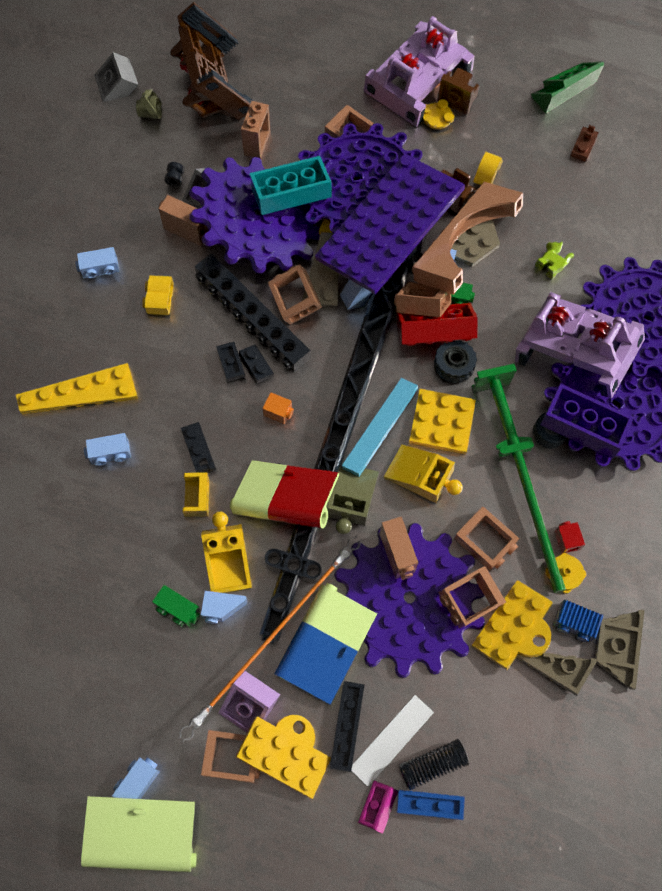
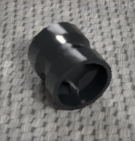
[164,162,185,187]

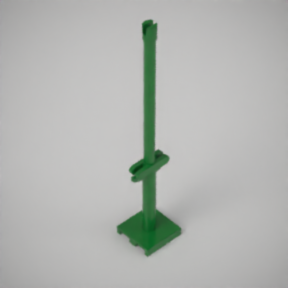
[471,364,566,593]

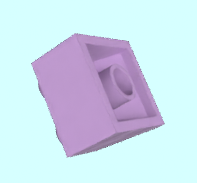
[219,671,280,733]

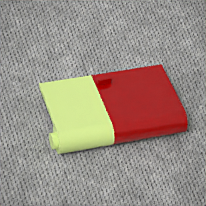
[230,460,339,528]

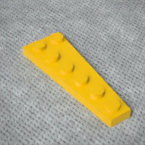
[16,363,138,414]

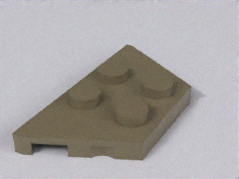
[452,219,500,267]
[595,610,645,690]

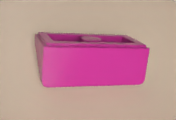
[358,780,398,833]

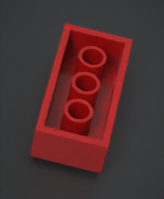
[397,303,478,346]

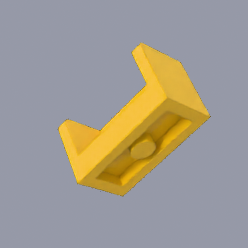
[182,473,209,517]

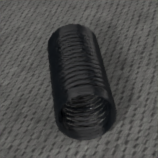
[399,739,469,791]

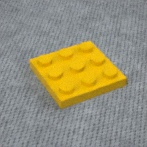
[409,389,476,455]

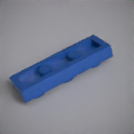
[397,790,465,820]

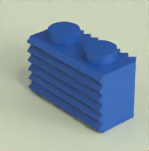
[553,599,604,642]

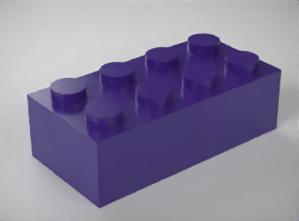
[540,383,634,459]

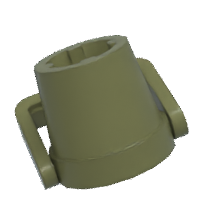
[136,89,162,119]

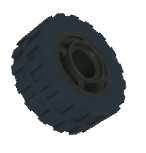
[434,340,477,383]

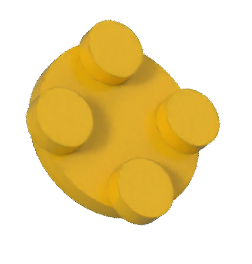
[423,99,454,129]
[545,553,586,594]

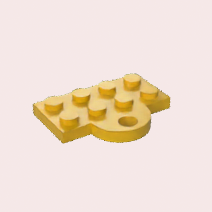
[472,580,553,670]
[235,715,331,799]

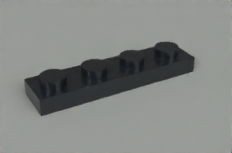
[330,681,365,772]

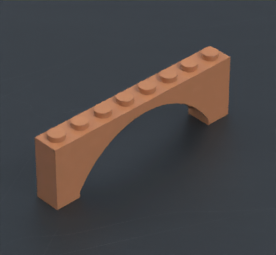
[412,182,523,295]

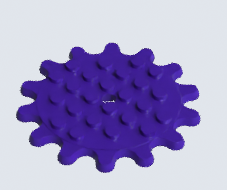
[298,123,423,234]
[189,157,320,273]
[580,257,662,378]
[544,363,662,471]
[334,523,485,678]

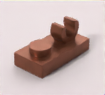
[570,125,599,162]

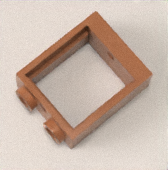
[241,101,270,159]
[325,105,374,138]
[268,264,322,325]
[394,282,451,317]
[454,506,519,572]
[438,566,506,629]
[201,730,260,783]

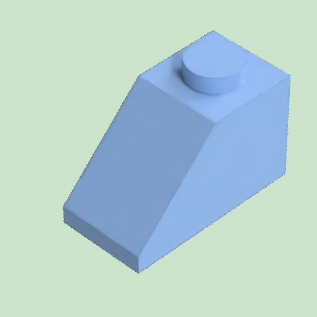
[201,591,247,624]

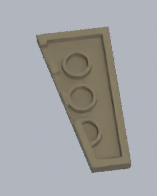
[302,233,338,307]

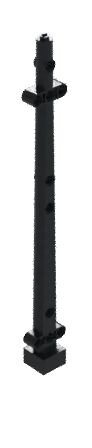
[259,234,427,644]

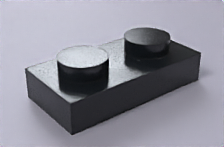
[216,341,245,382]
[239,344,274,384]

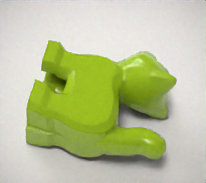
[535,242,574,280]

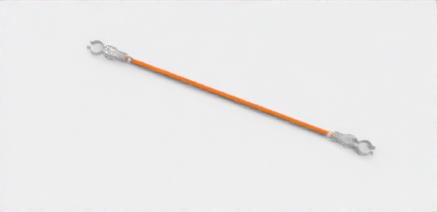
[178,535,360,743]

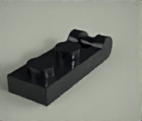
[181,422,216,473]

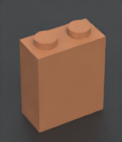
[158,195,208,246]
[380,516,418,580]

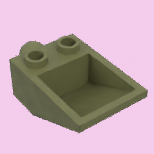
[327,463,379,534]

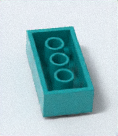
[250,156,332,215]

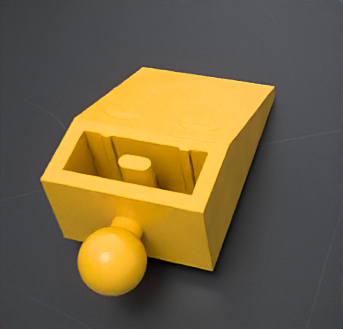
[384,444,463,503]
[201,512,252,593]

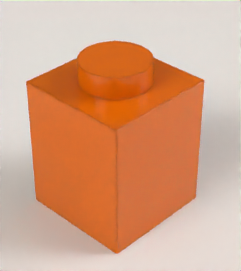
[262,392,294,424]

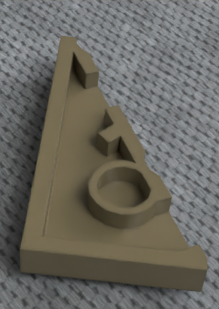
[516,653,598,696]

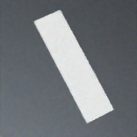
[352,695,434,787]

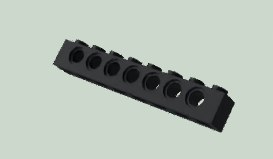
[194,253,311,372]

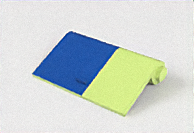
[274,583,377,705]

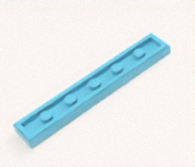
[342,378,418,477]

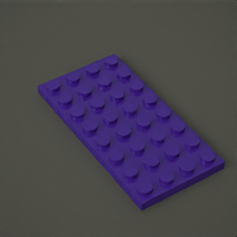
[315,153,465,294]

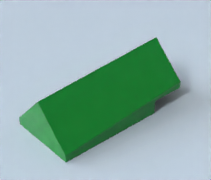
[531,62,604,114]

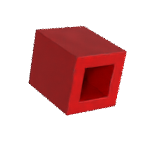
[554,521,585,554]

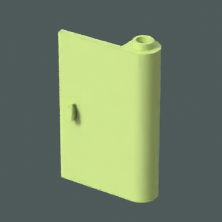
[81,796,197,872]

